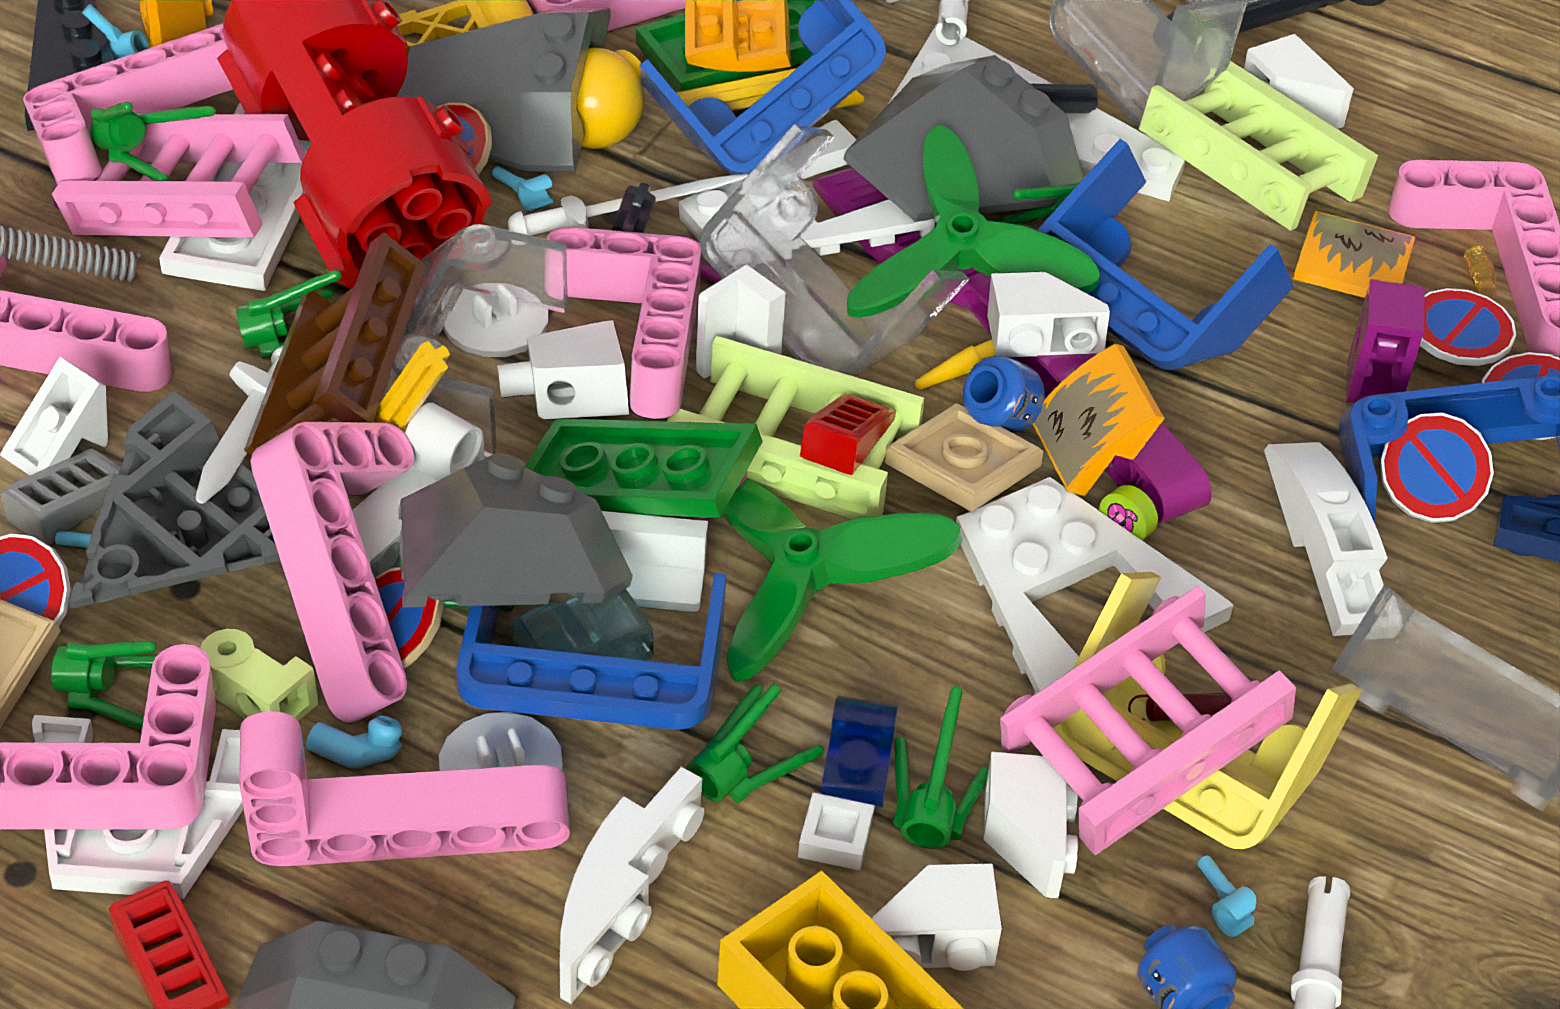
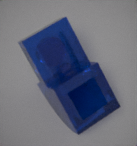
[821,695,899,807]

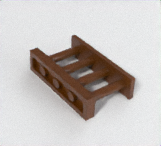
[244,233,427,456]

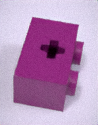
[1346,279,1425,403]

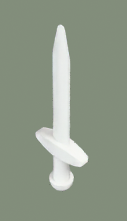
[508,173,748,242]
[196,345,284,504]

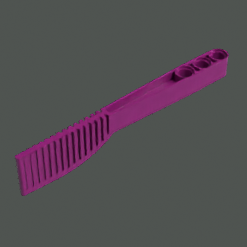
[812,167,1212,525]

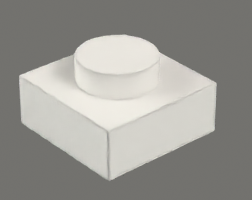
[798,793,875,871]

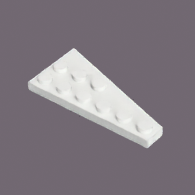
[888,24,1185,202]

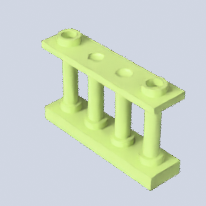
[1139,58,1378,231]
[667,336,925,519]

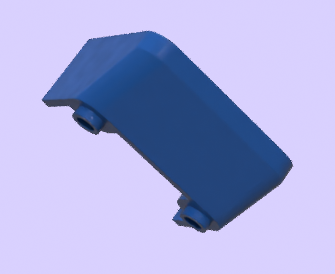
[639,0,886,175]
[1037,138,1294,370]
[1339,376,1560,524]
[456,573,726,730]

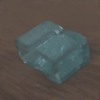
[512,589,654,661]

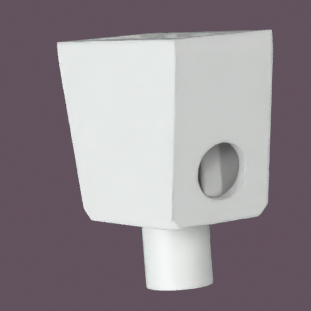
[497,320,629,419]

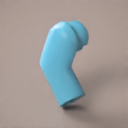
[306,716,402,769]

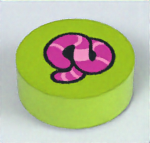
[1099,485,1158,540]

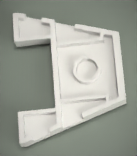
[32,715,244,899]

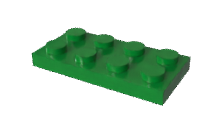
[636,0,818,92]
[525,419,763,518]

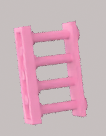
[52,114,305,238]
[1000,586,1296,855]

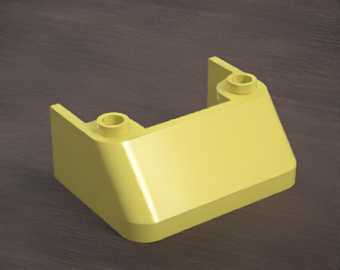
[1053,572,1363,849]

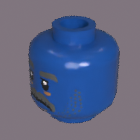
[963,355,1045,433]
[1137,925,1237,1009]

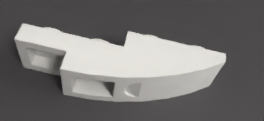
[1264,442,1395,636]
[560,767,704,1004]

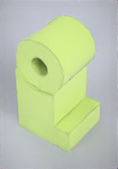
[200,629,319,721]

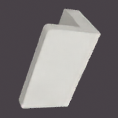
[696,264,786,378]
[602,511,708,612]

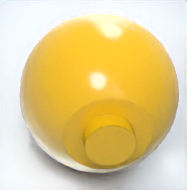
[575,47,645,149]

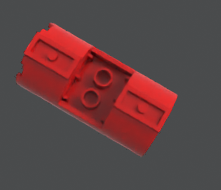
[217,0,492,289]

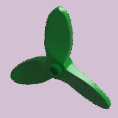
[847,125,1100,318]
[723,478,962,682]

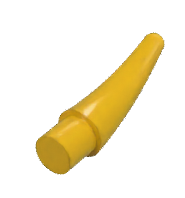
[915,339,995,390]

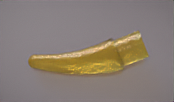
[1464,245,1496,301]

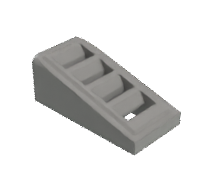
[1,448,121,545]

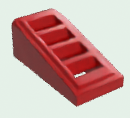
[800,393,896,475]
[109,881,230,1009]

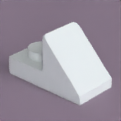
[0,357,108,475]

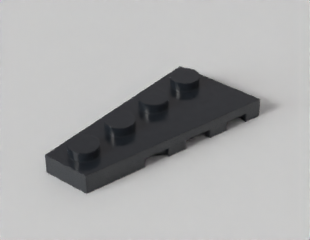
[25,0,114,131]

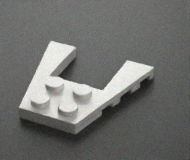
[678,119,935,271]
[956,477,1234,695]

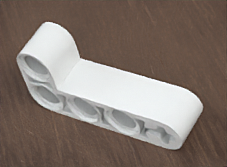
[352,402,484,578]

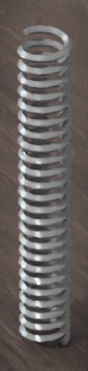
[0,225,141,283]

